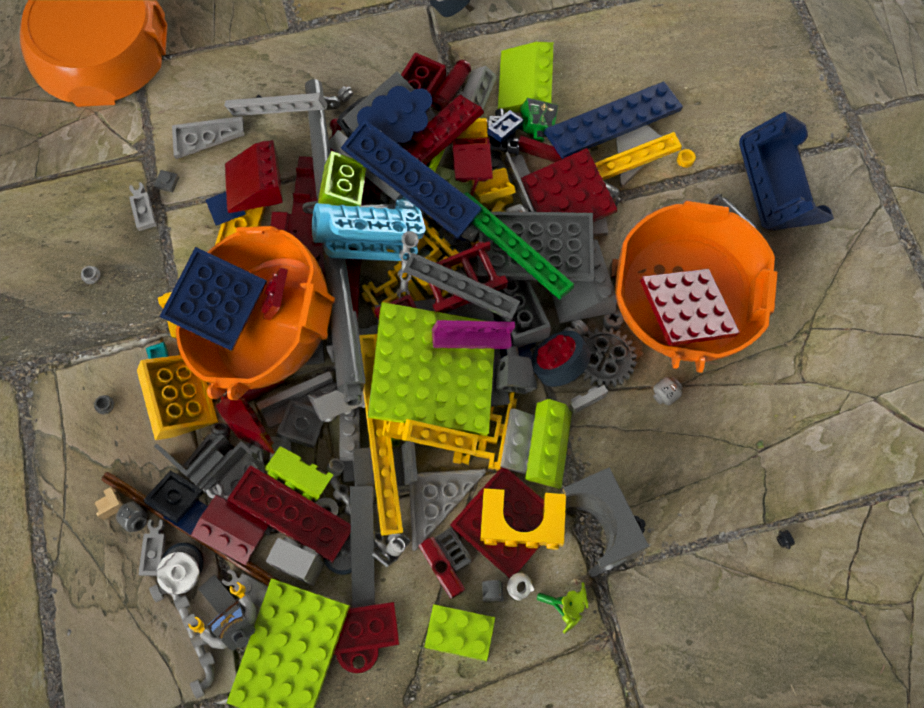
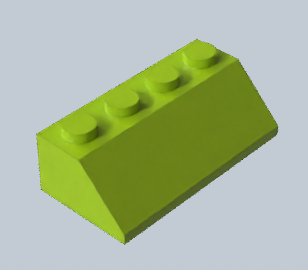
[525,399,572,489]

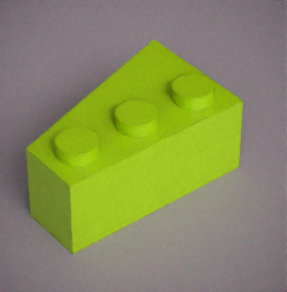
[265,446,334,503]

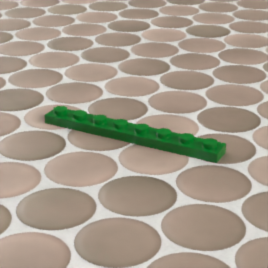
[464,192,574,300]

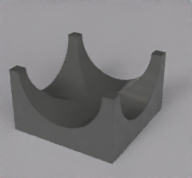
[562,467,649,578]

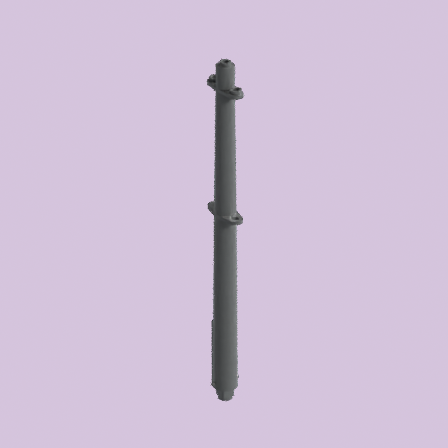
[303,79,365,406]

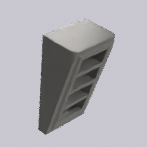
[434,527,473,573]

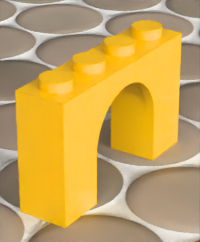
[480,488,566,550]

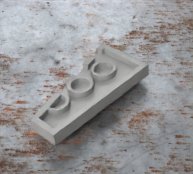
[172,116,245,159]

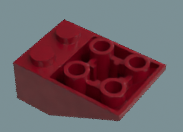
[452,137,493,182]
[215,397,275,454]

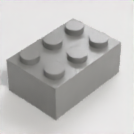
[266,537,325,586]

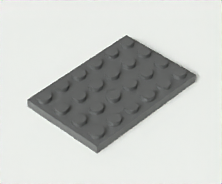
[478,212,594,281]

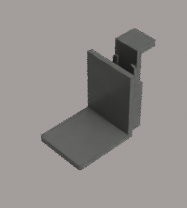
[154,434,258,494]
[341,441,417,488]

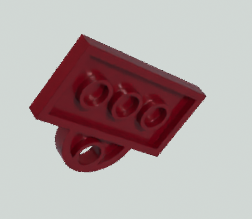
[333,602,400,674]

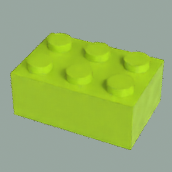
[318,151,366,207]
[424,604,495,662]

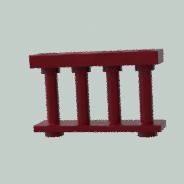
[429,241,508,313]

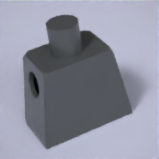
[496,346,537,394]

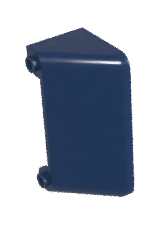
[739,112,834,231]

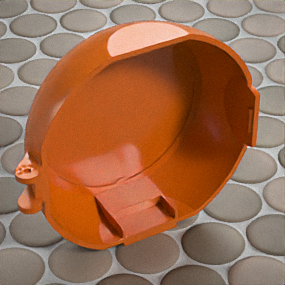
[20,0,167,107]
[615,201,778,373]
[176,226,335,400]

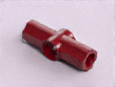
[418,536,465,600]

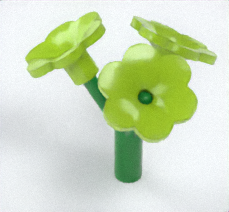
[537,582,589,634]

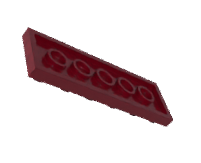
[401,95,484,165]
[227,465,351,563]

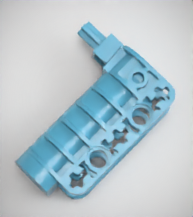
[312,197,426,261]

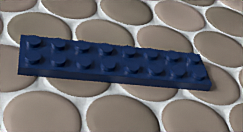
[544,81,683,159]
[341,119,482,240]

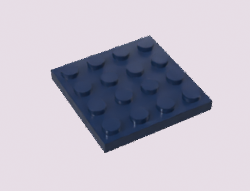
[159,247,267,351]

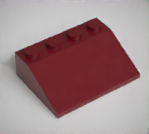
[225,140,283,213]

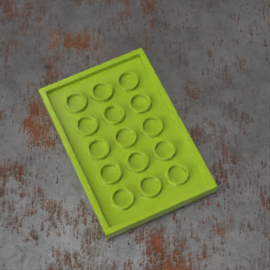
[227,578,350,708]

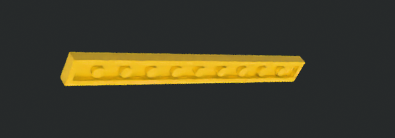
[359,334,403,536]

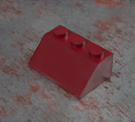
[191,494,269,565]

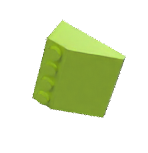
[498,42,554,112]

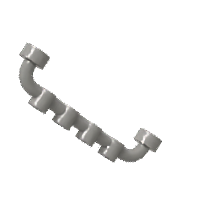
[397,231,419,298]
[326,458,405,556]
[149,584,216,699]

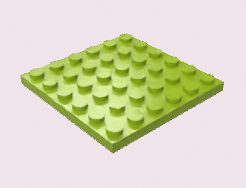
[367,302,494,436]

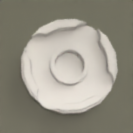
[157,552,200,594]

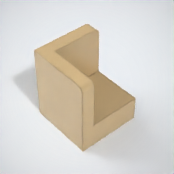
[95,487,124,520]

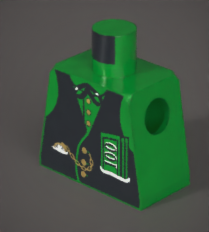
[520,98,558,142]

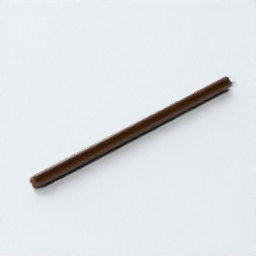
[101,472,281,586]

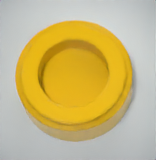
[677,149,696,168]

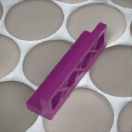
[432,320,515,349]

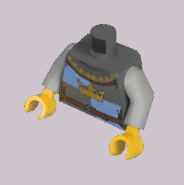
[188,582,257,651]

